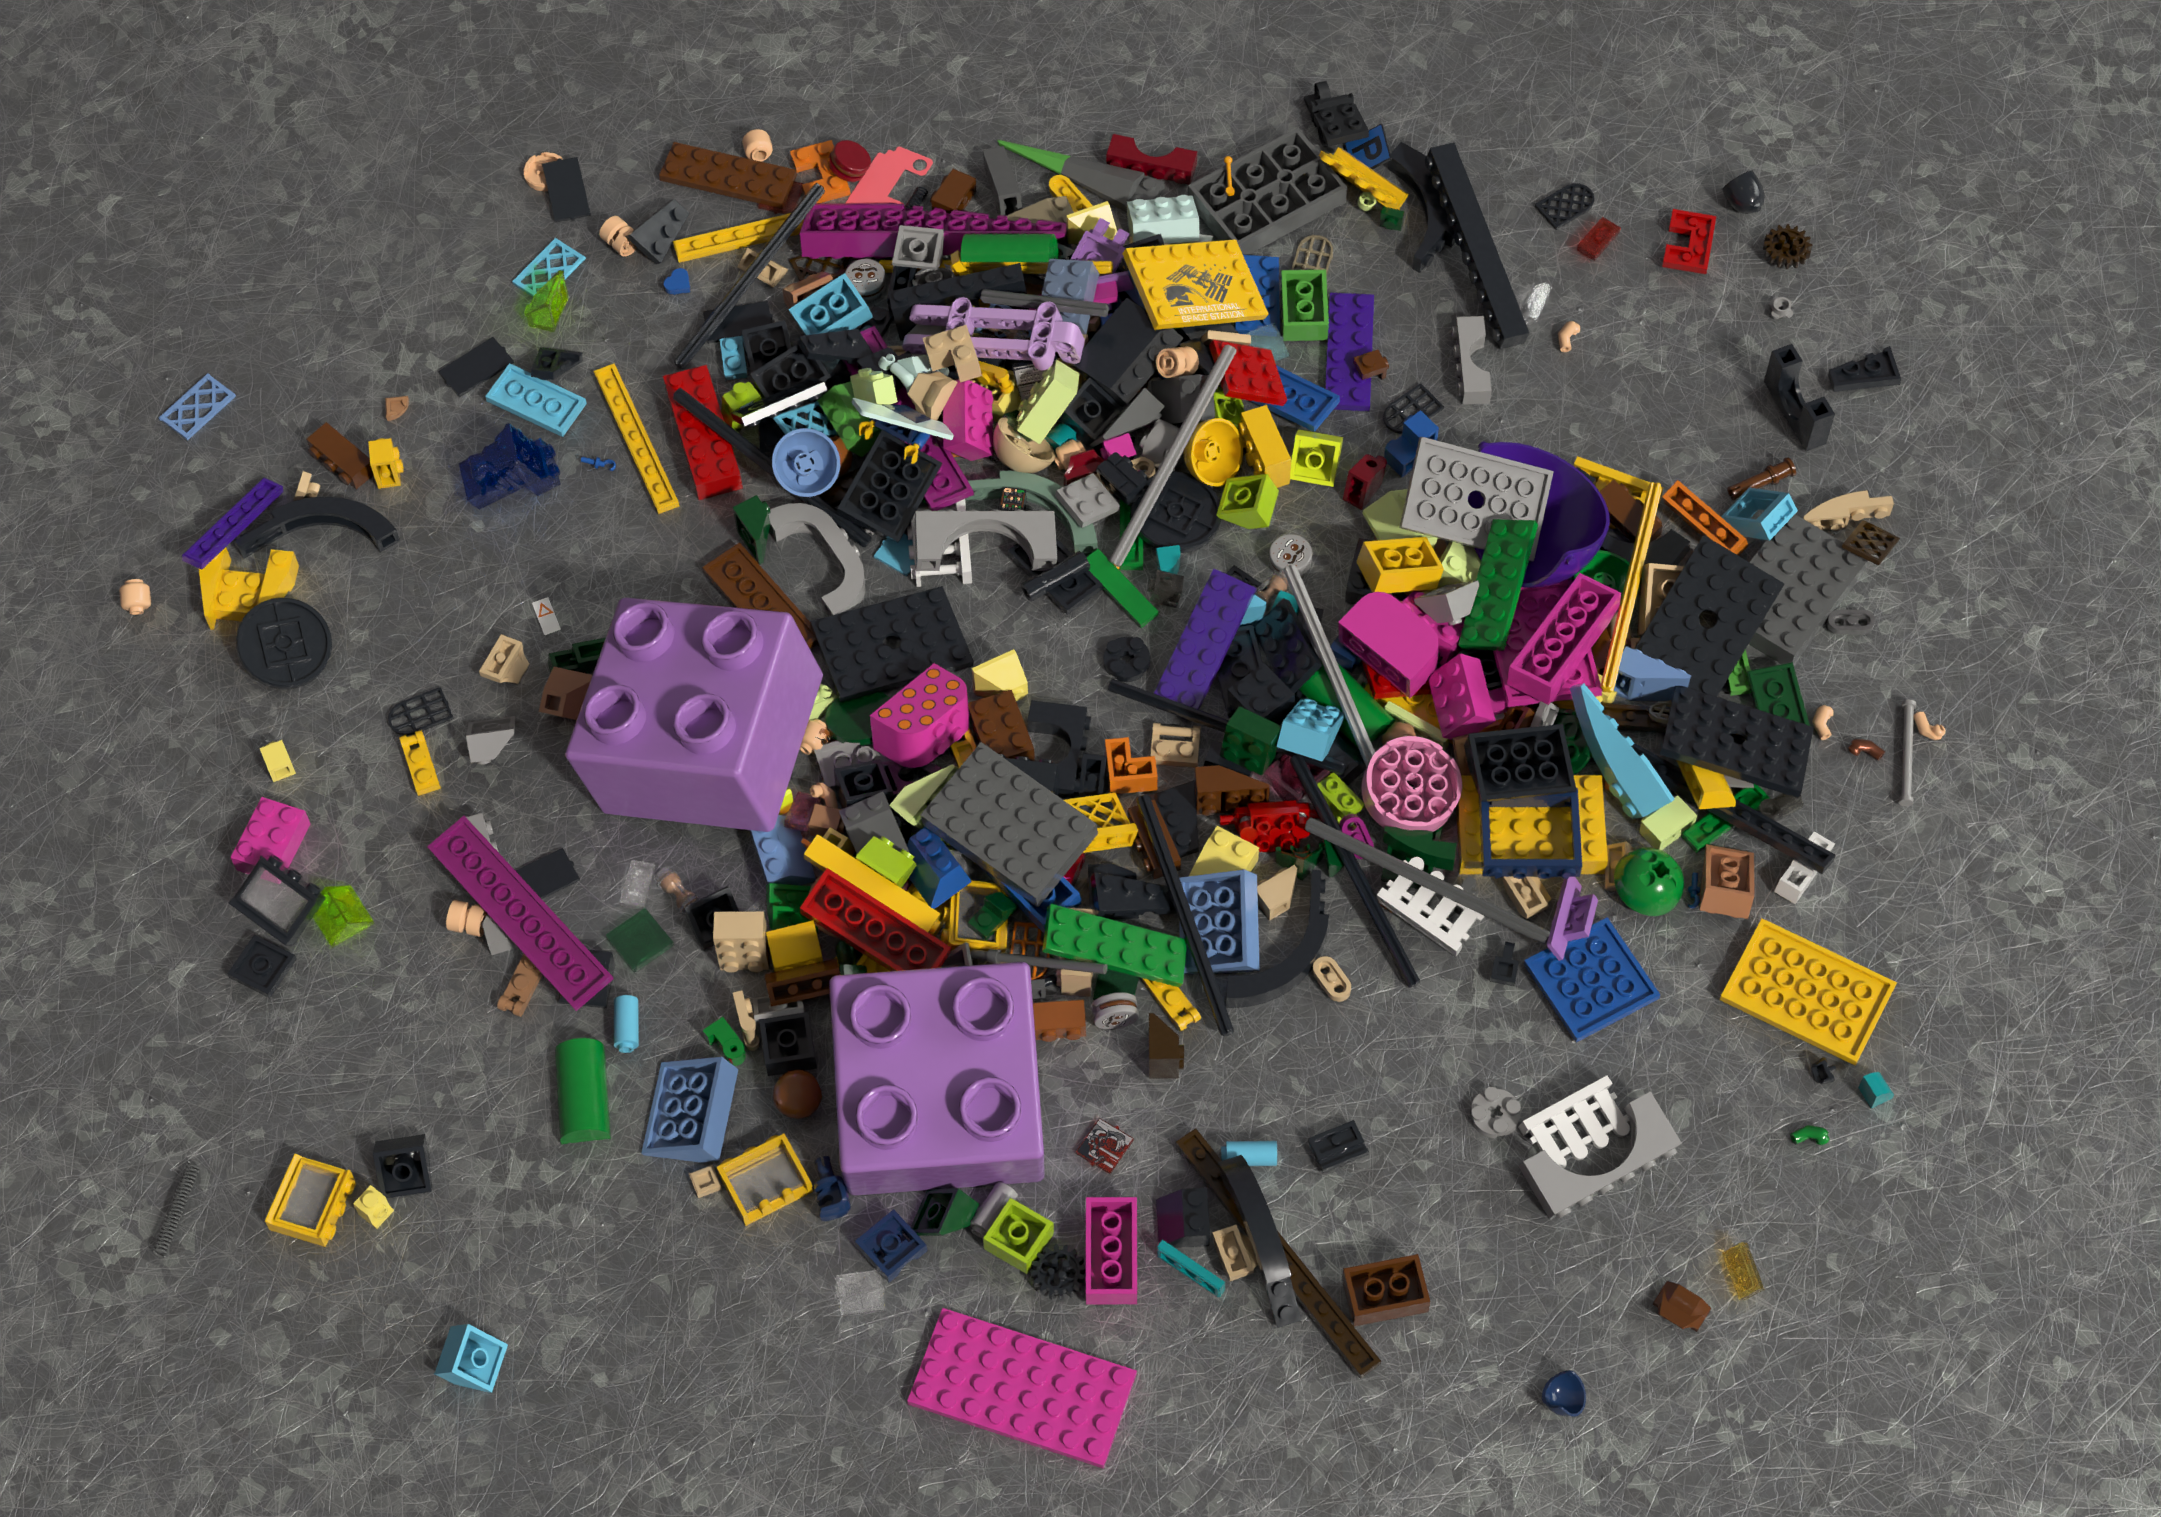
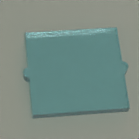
[1246,322,1290,362]

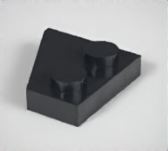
[531,347,583,380]

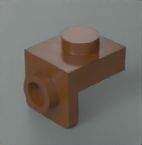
[1353,349,1389,380]

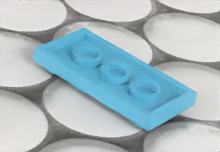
[485,363,587,437]

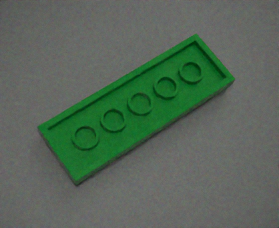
[1458,519,1538,651]
[1042,904,1187,987]

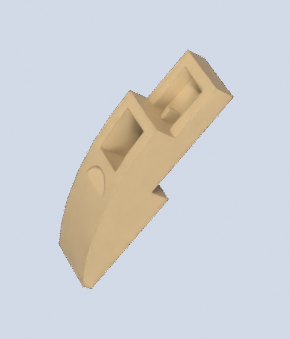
[1803,490,1894,531]

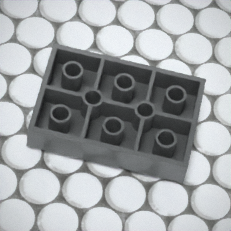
[1188,127,1347,255]
[1711,514,1868,665]
[920,742,1098,908]

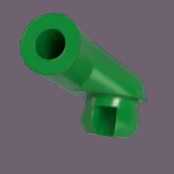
[1790,1125,1830,1145]

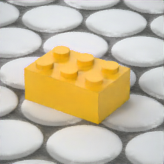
[1238,405,1291,488]
[1356,537,1444,593]

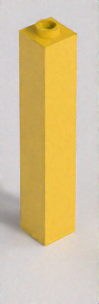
[804,834,942,935]

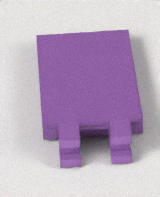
[1070,218,1130,276]

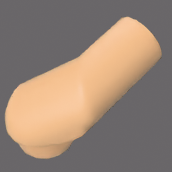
[1558,321,1580,352]
[1812,705,1833,740]
[1913,712,1946,740]
[810,782,838,808]

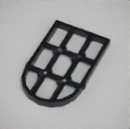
[1383,383,1444,434]
[388,687,454,736]

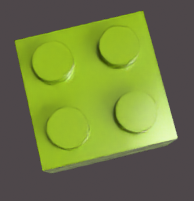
[983,1198,1054,1274]

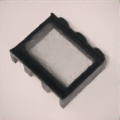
[229,854,326,946]

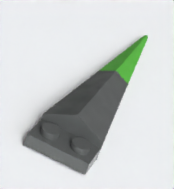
[998,140,1165,213]

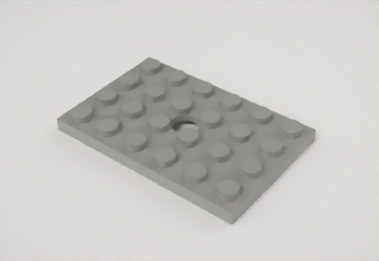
[1399,437,1554,562]

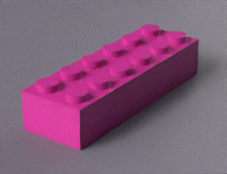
[1507,573,1621,705]

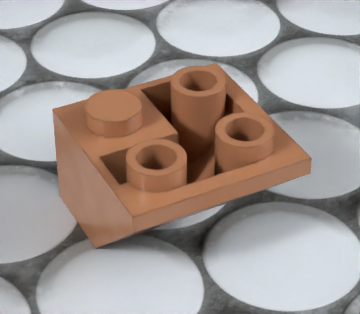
[539,667,592,720]

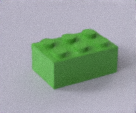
[1280,270,1329,341]

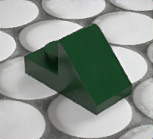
[968,892,1018,941]

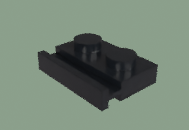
[1308,1120,1369,1173]

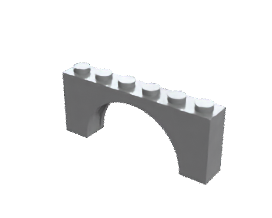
[914,510,1057,571]
[1518,1091,1682,1219]

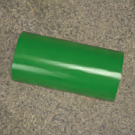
[961,234,1058,262]
[1299,658,1395,749]
[555,1038,611,1144]

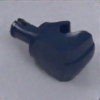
[814,1156,851,1221]

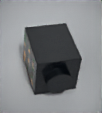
[999,487,1027,511]

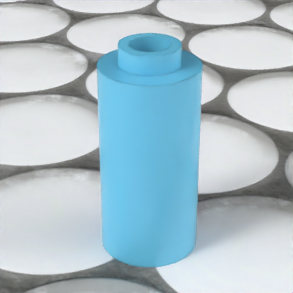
[614,995,639,1053]
[1221,1141,1277,1166]

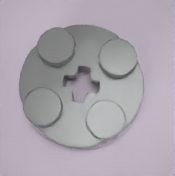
[1470,1087,1521,1138]

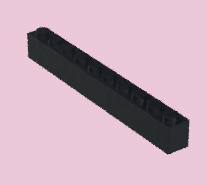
[1425,142,1530,349]

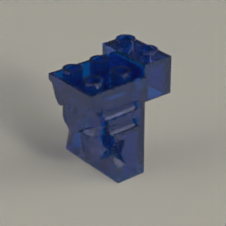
[459,423,561,510]

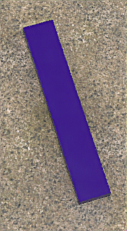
[182,478,283,570]

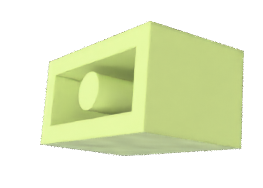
[850,368,897,405]
[1639,795,1697,850]

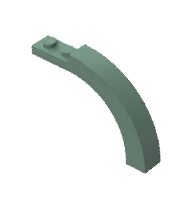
[965,471,1098,556]

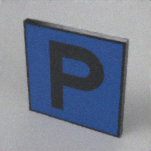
[1344,123,1392,170]

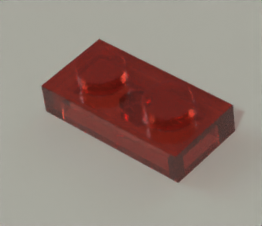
[1577,217,1621,261]

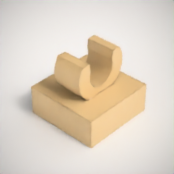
[293,471,320,501]

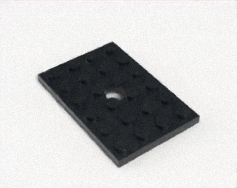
[1634,535,1785,697]
[810,586,974,702]
[1660,686,1814,798]

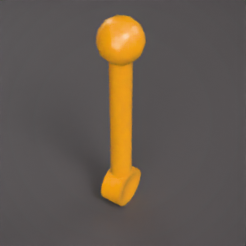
[1224,156,1235,196]

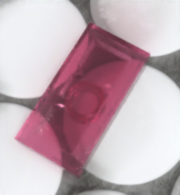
[784,792,821,832]

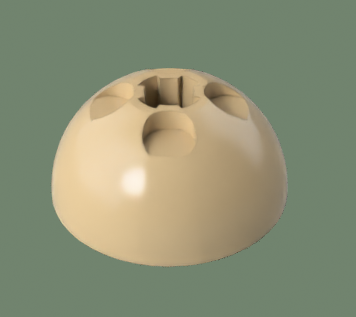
[993,417,1055,473]

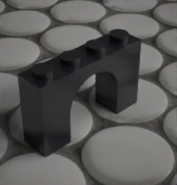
[1764,344,1835,451]
[1027,700,1091,800]

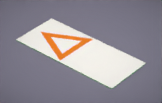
[532,597,561,635]

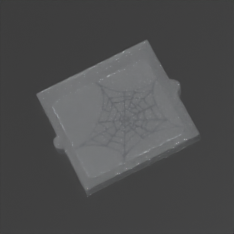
[836,1270,886,1317]

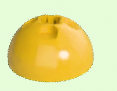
[1183,418,1243,486]

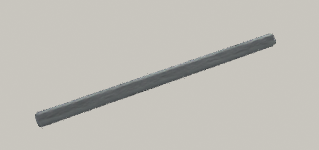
[1305,818,1550,944]

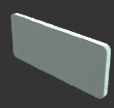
[851,398,954,440]

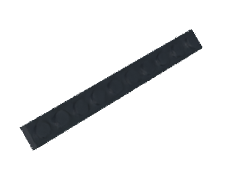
[1631,744,1836,874]

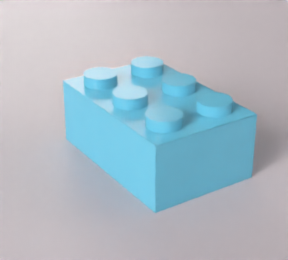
[789,273,873,336]

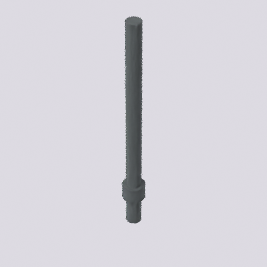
[971,949,1107,974]

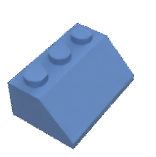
[750,815,816,886]

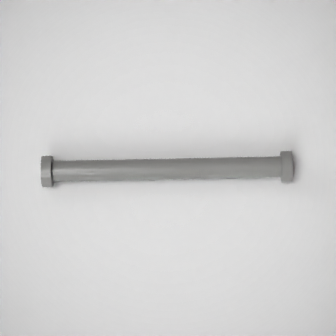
[1899,699,1916,806]

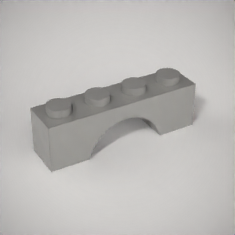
[1452,316,1492,405]

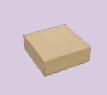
[689,1165,722,1198]

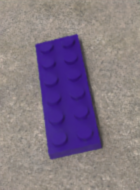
[1325,293,1374,411]
[1154,568,1257,710]

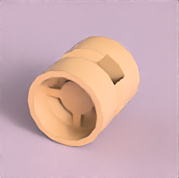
[599,216,637,257]
[1156,346,1199,378]
[446,900,487,937]

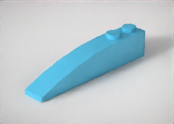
[1570,683,1675,819]

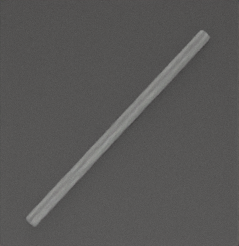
[1109,345,1236,567]
[1284,564,1375,767]

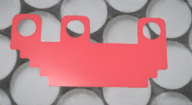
[845,146,933,207]

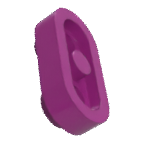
[1339,814,1374,859]

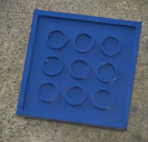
[1524,917,1660,1043]

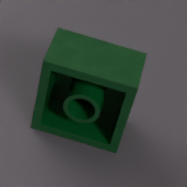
[1220,706,1282,776]

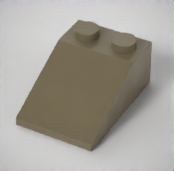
[1007,196,1074,245]

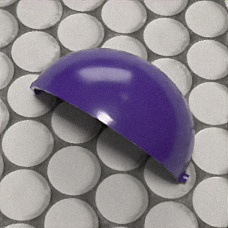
[1468,441,1610,588]

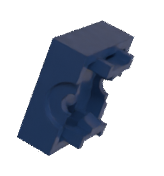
[855,1209,927,1283]

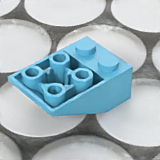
[1277,699,1345,761]

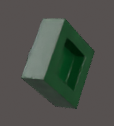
[1380,206,1404,231]

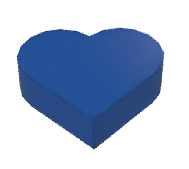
[664,268,690,295]

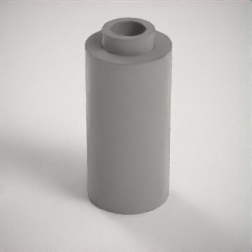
[970,1182,1018,1239]

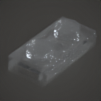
[619,860,656,911]

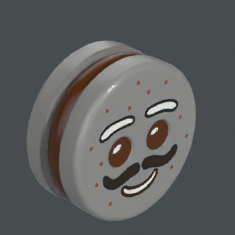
[845,259,886,302]
[1269,534,1312,579]
[1091,993,1139,1029]

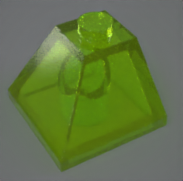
[525,270,569,332]

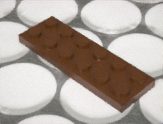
[659,142,797,209]
[702,542,817,649]

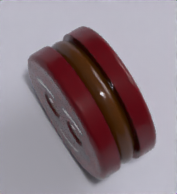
[828,140,871,182]

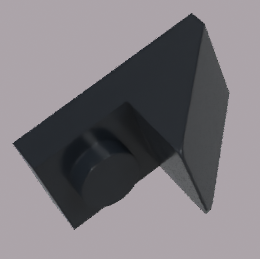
[1078,753,1107,798]

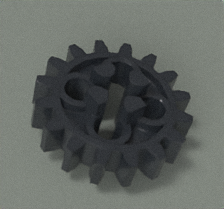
[1031,1244,1086,1300]

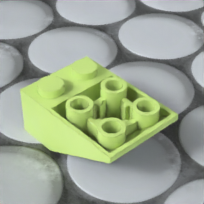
[890,764,959,829]

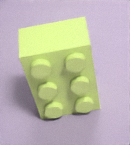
[1016,359,1079,444]

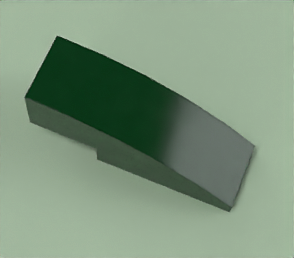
[548,637,606,674]
[1383,826,1456,871]

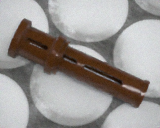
[1727,457,1796,500]

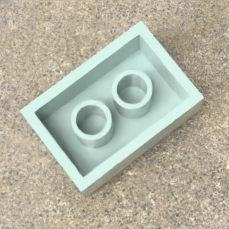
[1127,195,1199,244]

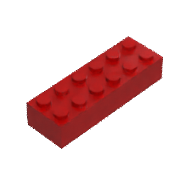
[663,365,743,500]
[800,868,951,972]

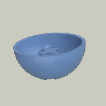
[772,428,840,497]

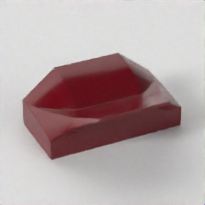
[1064,449,1106,486]

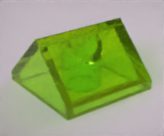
[313,885,375,948]

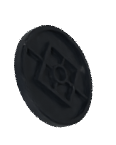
[1130,472,1221,553]
[236,598,332,689]

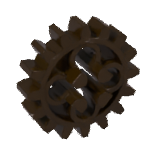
[1763,224,1813,269]

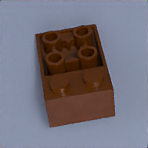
[1194,765,1270,816]

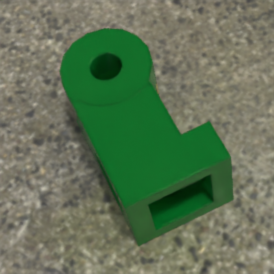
[702,1017,746,1066]

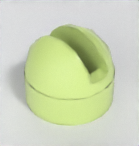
[1358,192,1376,212]

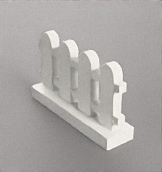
[1377,857,1484,957]
[1518,1075,1630,1168]

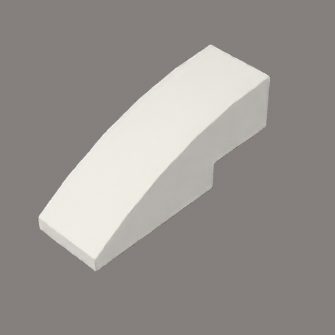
[1774,832,1835,904]

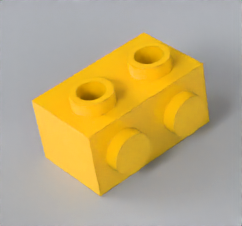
[368,438,404,489]

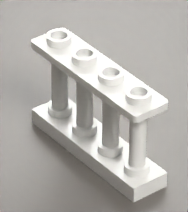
[907,499,972,587]

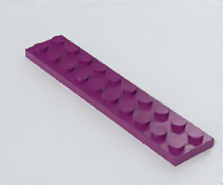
[842,326,974,511]
[427,816,614,1011]

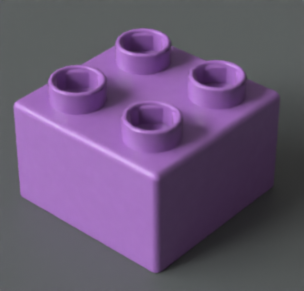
[565,598,823,832]
[829,962,1045,1196]

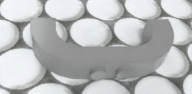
[769,503,866,616]

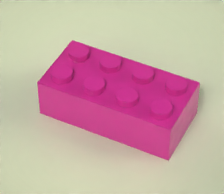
[1086,1197,1137,1305]

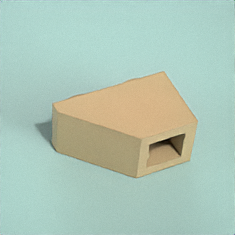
[1257,865,1297,921]

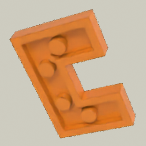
[790,140,851,204]

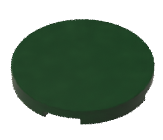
[825,692,890,745]
[1553,708,1592,775]

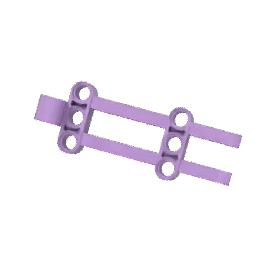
[902,297,1085,371]

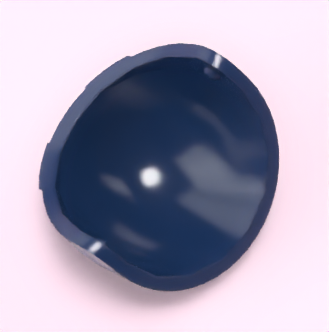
[1542,1370,1586,1417]

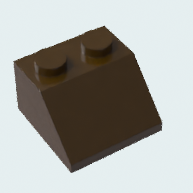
[1149,1013,1184,1079]

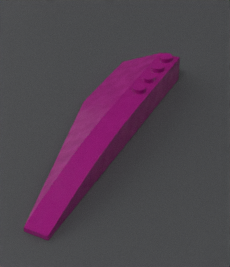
[800,203,1067,259]

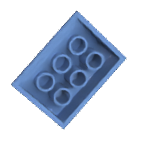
[1179,869,1260,974]
[641,1057,738,1162]

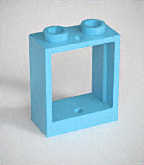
[1721,488,1798,541]

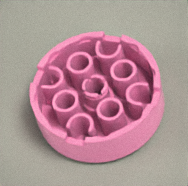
[1361,736,1462,832]

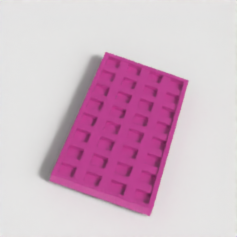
[907,1308,1137,1469]

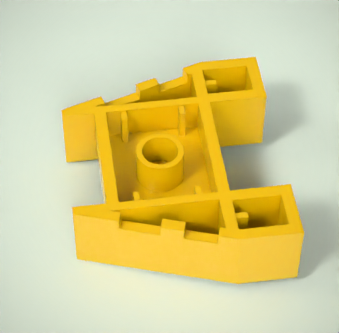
[199,547,299,630]

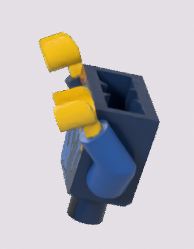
[859,404,930,464]

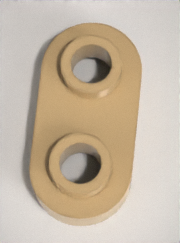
[1313,956,1351,1002]

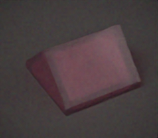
[1264,754,1331,801]

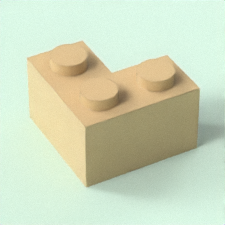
[922,325,982,383]

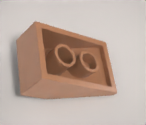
[1700,844,1754,919]

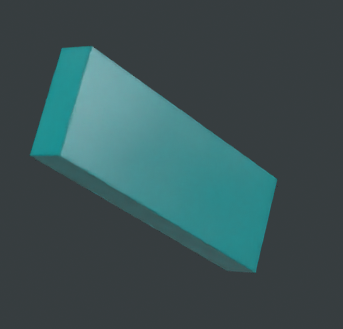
[1157,1240,1225,1298]

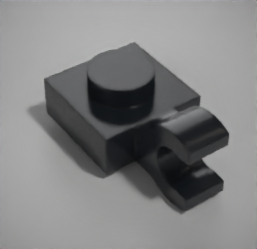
[1490,941,1519,986]

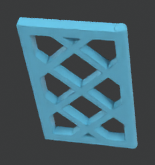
[512,238,586,303]
[773,401,838,438]

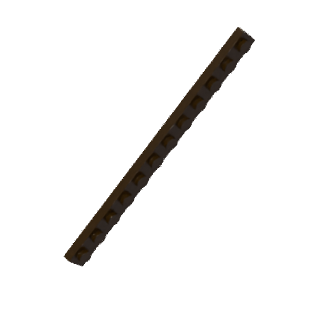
[1176,1128,1381,1379]

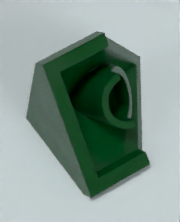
[1275,843,1324,881]

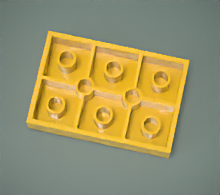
[1456,775,1608,874]

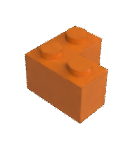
[1105,737,1158,794]

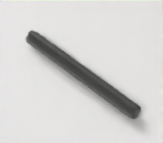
[981,289,1109,317]

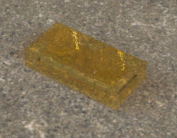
[1722,1242,1765,1300]

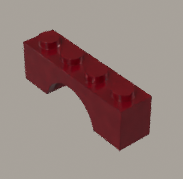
[1106,134,1198,185]

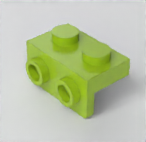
[1317,773,1364,828]

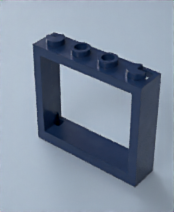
[1479,788,1582,879]

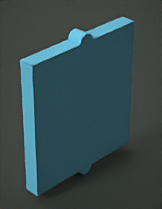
[874,534,915,576]

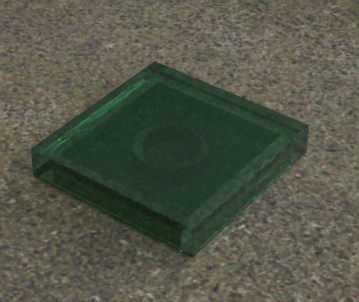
[606,908,674,973]

